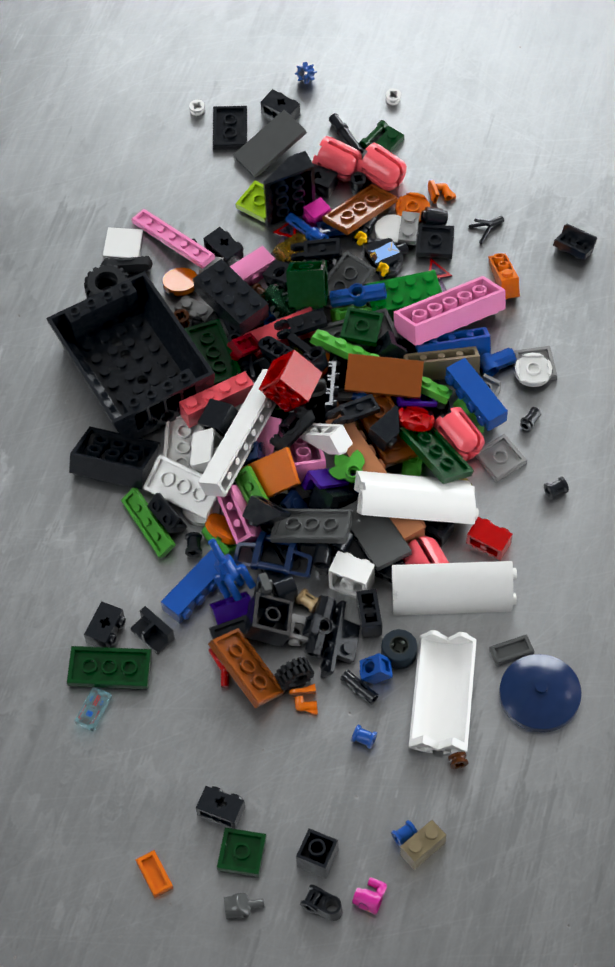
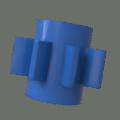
[295,62,317,84]

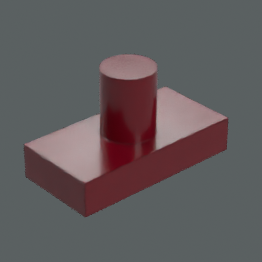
[227,333,260,361]

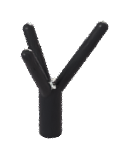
[469,215,504,244]

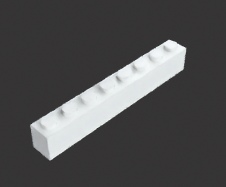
[198,369,277,497]

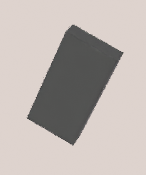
[489,634,535,667]

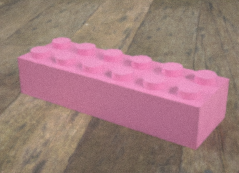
[394,276,506,346]

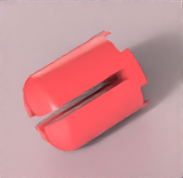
[312,136,362,182]
[356,143,407,191]
[434,407,485,461]
[403,536,449,565]

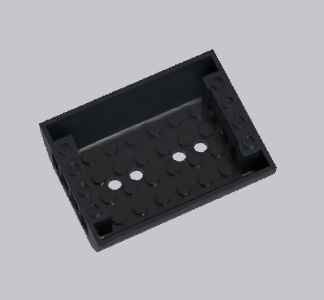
[46,271,215,440]

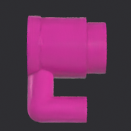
[352,877,387,915]

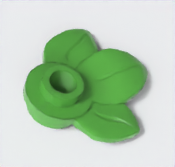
[329,450,365,483]

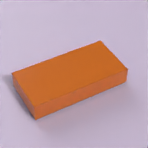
[135,850,173,898]

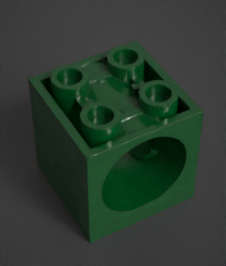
[286,260,329,310]

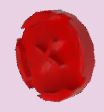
[398,406,435,432]

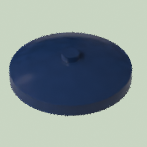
[499,654,582,732]

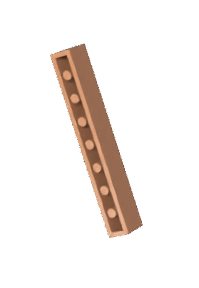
[325,415,426,544]

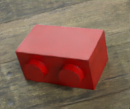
[466,517,513,561]

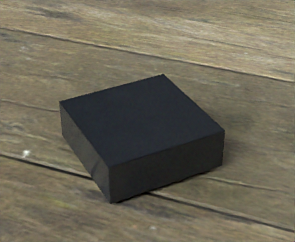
[302,613,322,638]

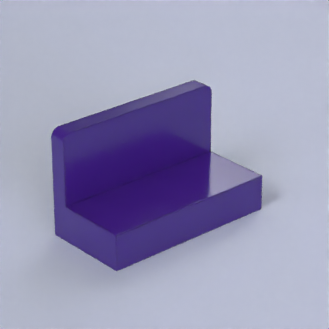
[301,468,349,490]
[209,591,251,625]

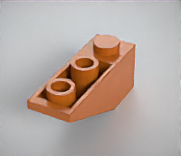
[488,253,520,299]

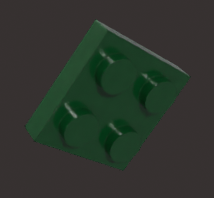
[340,307,384,347]
[217,827,267,877]

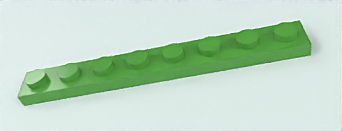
[310,329,453,405]

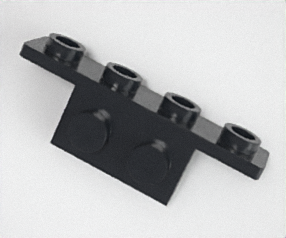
[320,600,360,678]

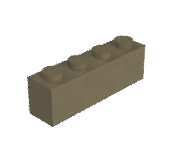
[403,346,480,381]

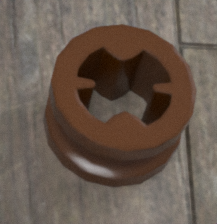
[448,752,469,769]

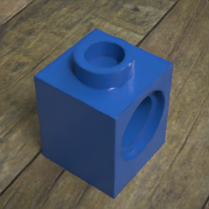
[359,653,393,685]

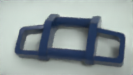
[233,531,313,579]

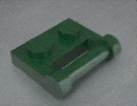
[359,120,404,153]

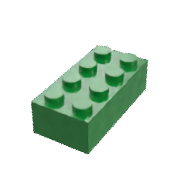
[364,270,442,322]

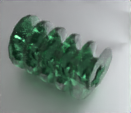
[260,283,296,319]

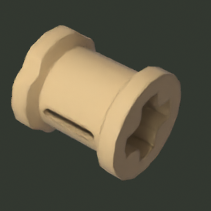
[296,588,319,613]

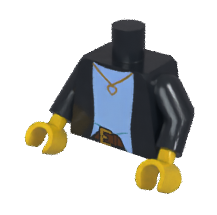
[354,231,409,280]

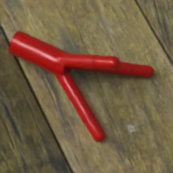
[208,648,229,688]

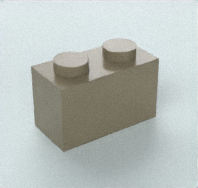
[400,820,446,870]

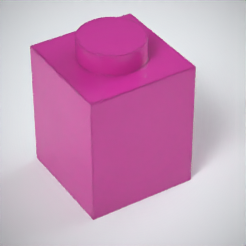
[303,197,331,227]

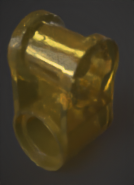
[273,233,306,262]

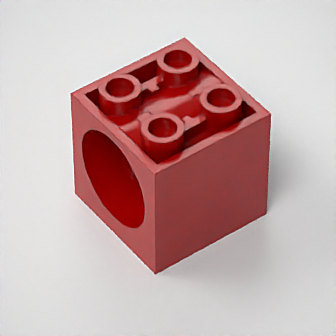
[259,350,323,412]

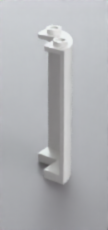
[354,471,479,524]
[392,561,517,616]
[409,630,476,754]

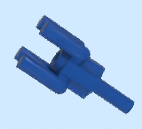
[208,539,256,601]

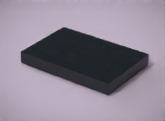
[213,106,247,150]

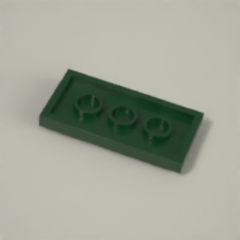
[184,319,242,386]
[399,426,474,484]
[67,646,152,689]

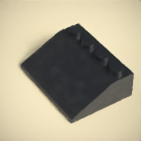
[263,151,315,229]
[69,426,161,489]

